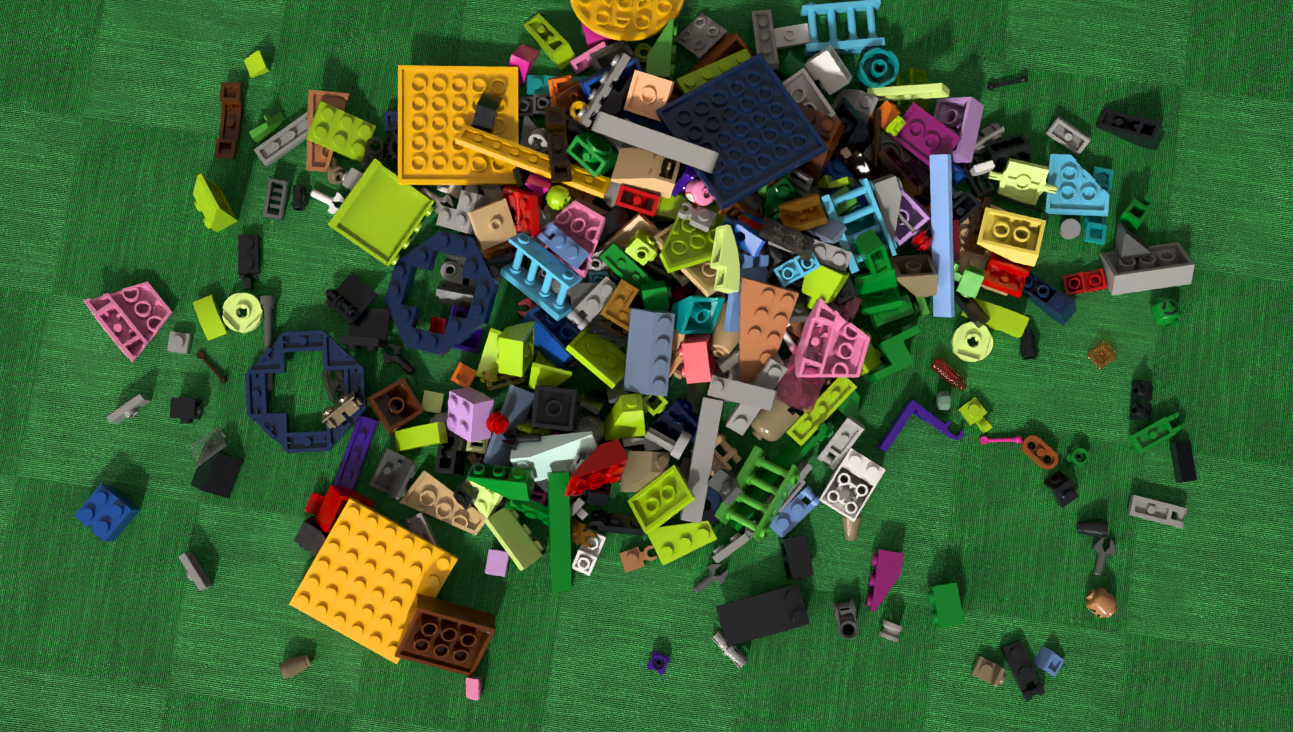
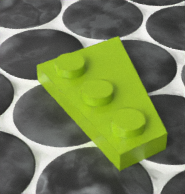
[647,520,718,566]

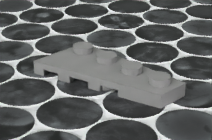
[577,53,631,127]

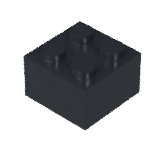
[530,384,577,431]

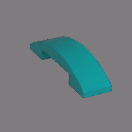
[1083,166,1114,245]

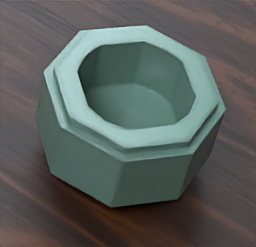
[936,391,951,410]

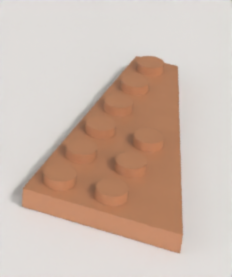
[738,275,799,384]

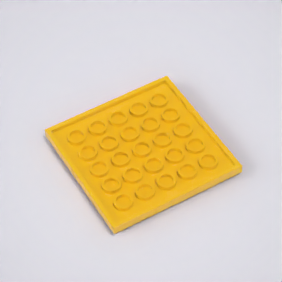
[398,65,519,185]
[289,498,458,664]

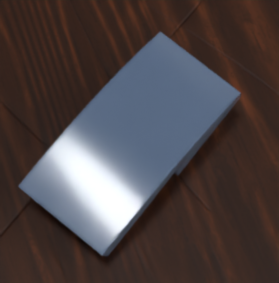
[804,217,847,244]

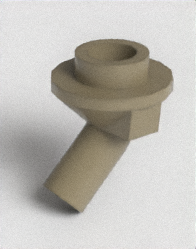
[326,157,346,185]

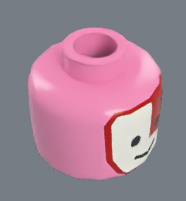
[685,177,714,206]

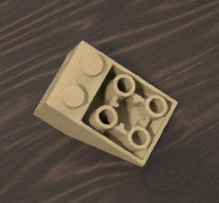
[611,148,681,199]

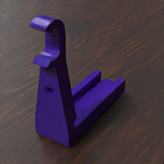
[875,400,964,452]

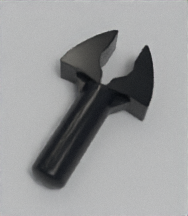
[486,249,517,266]
[382,344,415,374]
[502,427,541,450]

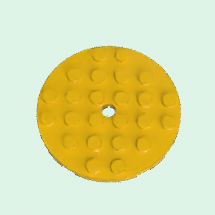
[570,0,685,41]

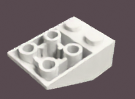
[819,448,885,522]

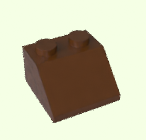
[368,377,425,435]

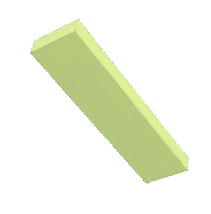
[867,83,950,102]

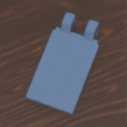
[724,252,769,332]

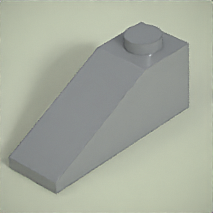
[871,174,902,239]
[707,375,777,411]

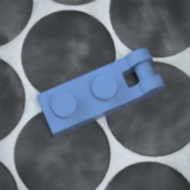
[536,222,590,270]
[770,485,821,539]

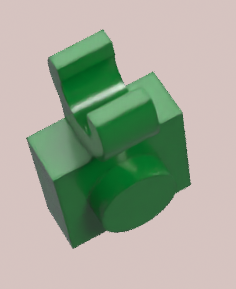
[813,421,835,442]

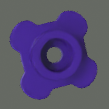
[647,650,670,674]

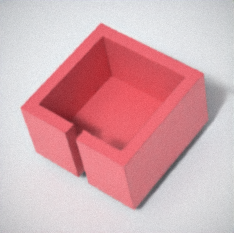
[679,334,717,384]

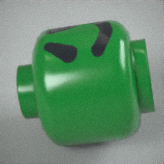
[1151,296,1182,328]

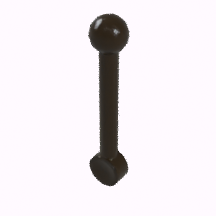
[196,351,227,384]

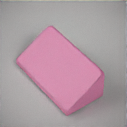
[569,41,606,75]

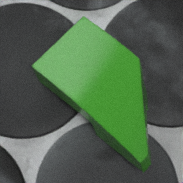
[249,112,285,143]

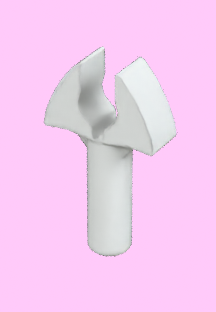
[311,189,345,214]

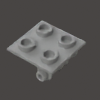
[676,13,728,62]

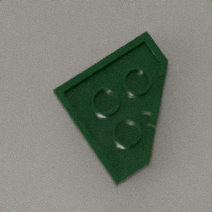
[762,176,804,249]

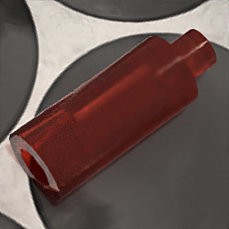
[930,357,967,391]

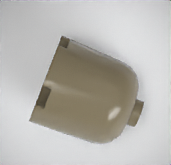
[750,395,801,441]

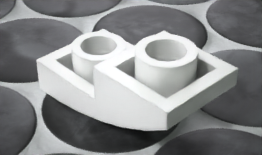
[571,528,607,576]

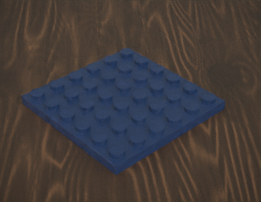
[656,53,828,210]

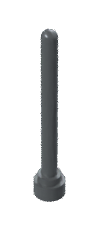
[260,296,276,392]

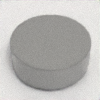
[1059,219,1081,240]

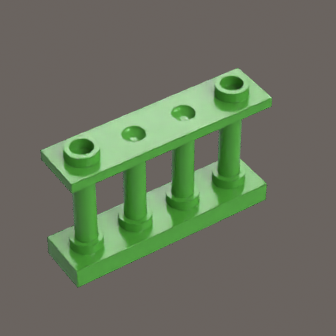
[714,446,801,543]

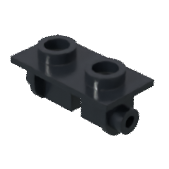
[1129,380,1153,422]

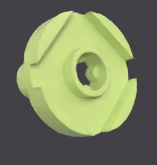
[222,293,264,333]
[951,322,993,362]

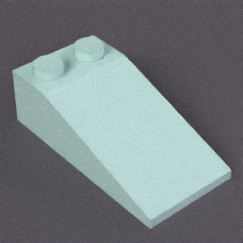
[510,431,598,481]

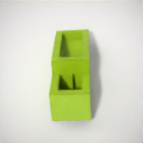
[961,298,1029,338]
[394,422,448,452]

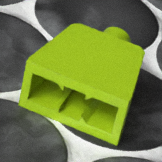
[802,263,850,309]

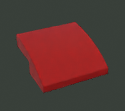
[982,251,1031,298]

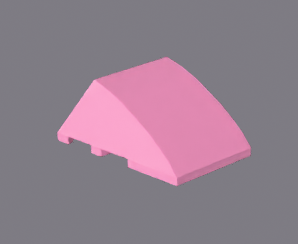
[530,200,606,278]
[83,282,172,362]
[794,298,870,377]

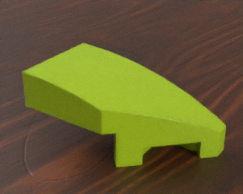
[884,115,907,138]
[815,175,855,189]

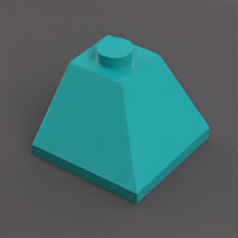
[671,296,725,334]

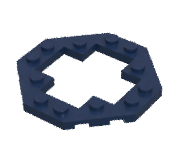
[385,231,499,356]
[245,330,368,453]

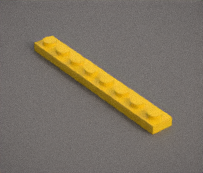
[455,124,612,199]

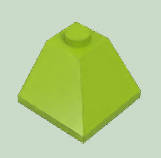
[528,362,574,393]

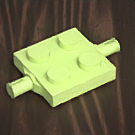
[988,158,1057,205]

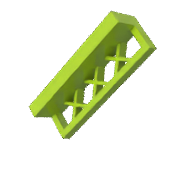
[785,377,857,446]

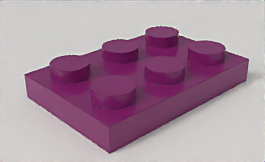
[889,102,962,167]

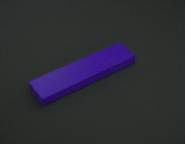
[334,415,379,491]

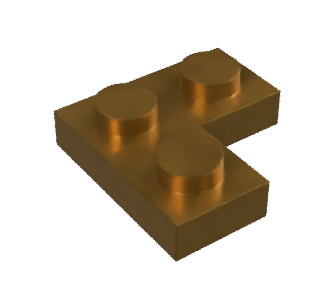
[600,278,639,331]

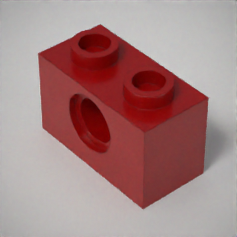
[615,184,663,217]

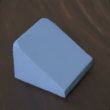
[1033,646,1065,677]

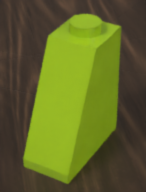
[476,328,502,386]
[604,393,646,441]

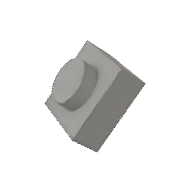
[167,331,192,354]

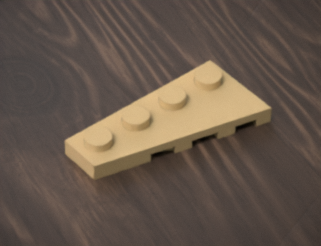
[399,470,487,535]

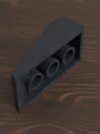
[715,583,810,647]

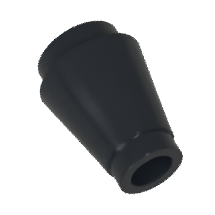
[1019,329,1040,360]
[1077,519,1108,539]

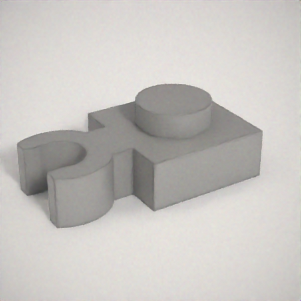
[677,202,717,233]

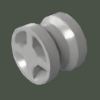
[879,620,903,642]

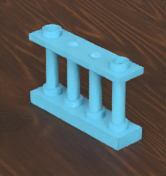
[800,0,885,58]
[819,178,897,274]
[500,231,582,321]

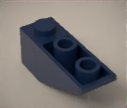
[1023,271,1076,326]

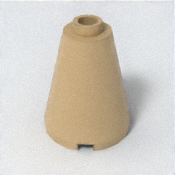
[710,300,739,358]

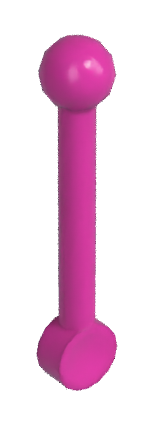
[979,436,1023,444]

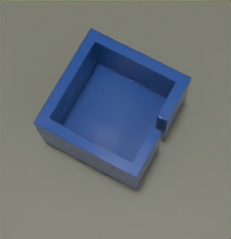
[74,484,140,542]

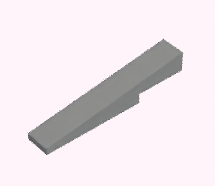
[680,396,723,523]

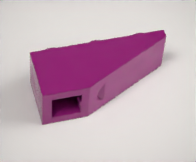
[865,549,904,612]

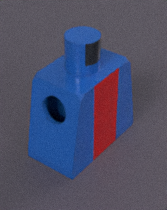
[722,212,774,258]

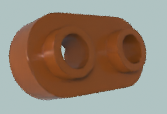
[1021,435,1059,469]

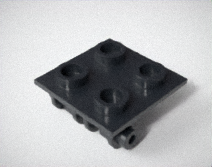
[325,273,378,325]

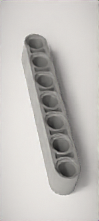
[591,111,719,173]

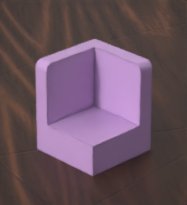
[485,549,510,577]

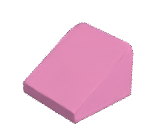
[466,677,482,700]

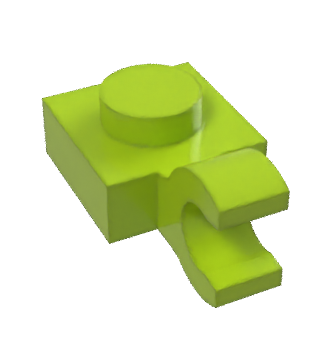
[958,397,993,433]

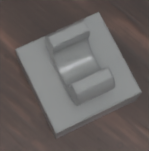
[570,497,589,520]

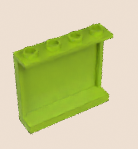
[327,158,435,267]

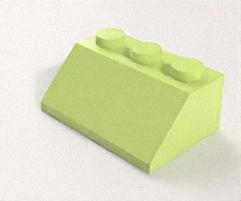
[484,507,544,571]

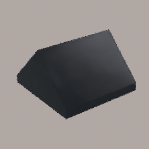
[191,447,244,498]

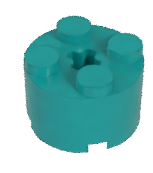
[856,48,899,92]

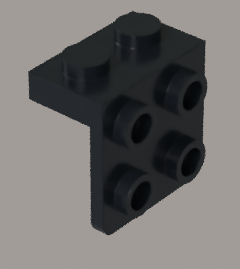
[340,308,391,352]

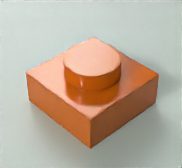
[450,362,477,388]

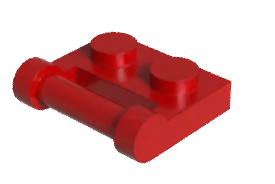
[512,189,540,236]

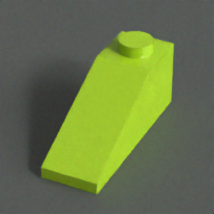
[524,13,576,70]

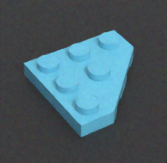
[1045,154,1110,216]

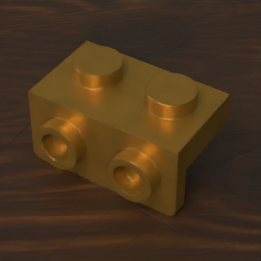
[778,193,827,235]

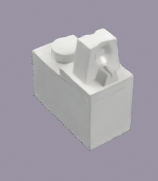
[804,44,853,95]

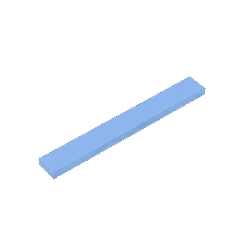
[930,154,955,317]

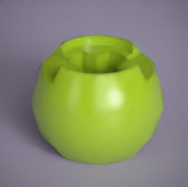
[546,185,571,211]

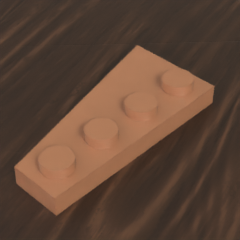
[306,90,349,172]

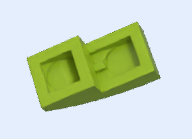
[193,294,228,341]

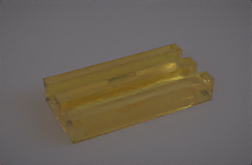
[482,368,526,391]

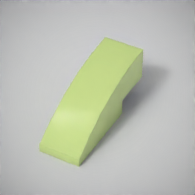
[710,224,740,294]

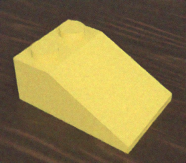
[977,207,1046,267]

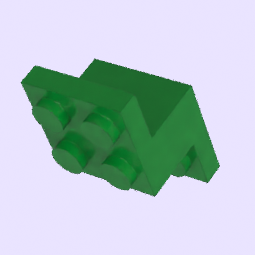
[852,251,903,316]
[868,324,921,384]

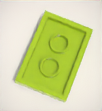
[305,101,376,163]
[566,324,626,389]
[628,465,696,535]

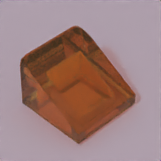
[1087,340,1117,370]

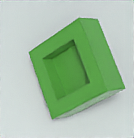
[911,297,930,318]

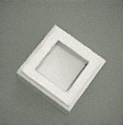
[969,160,995,178]

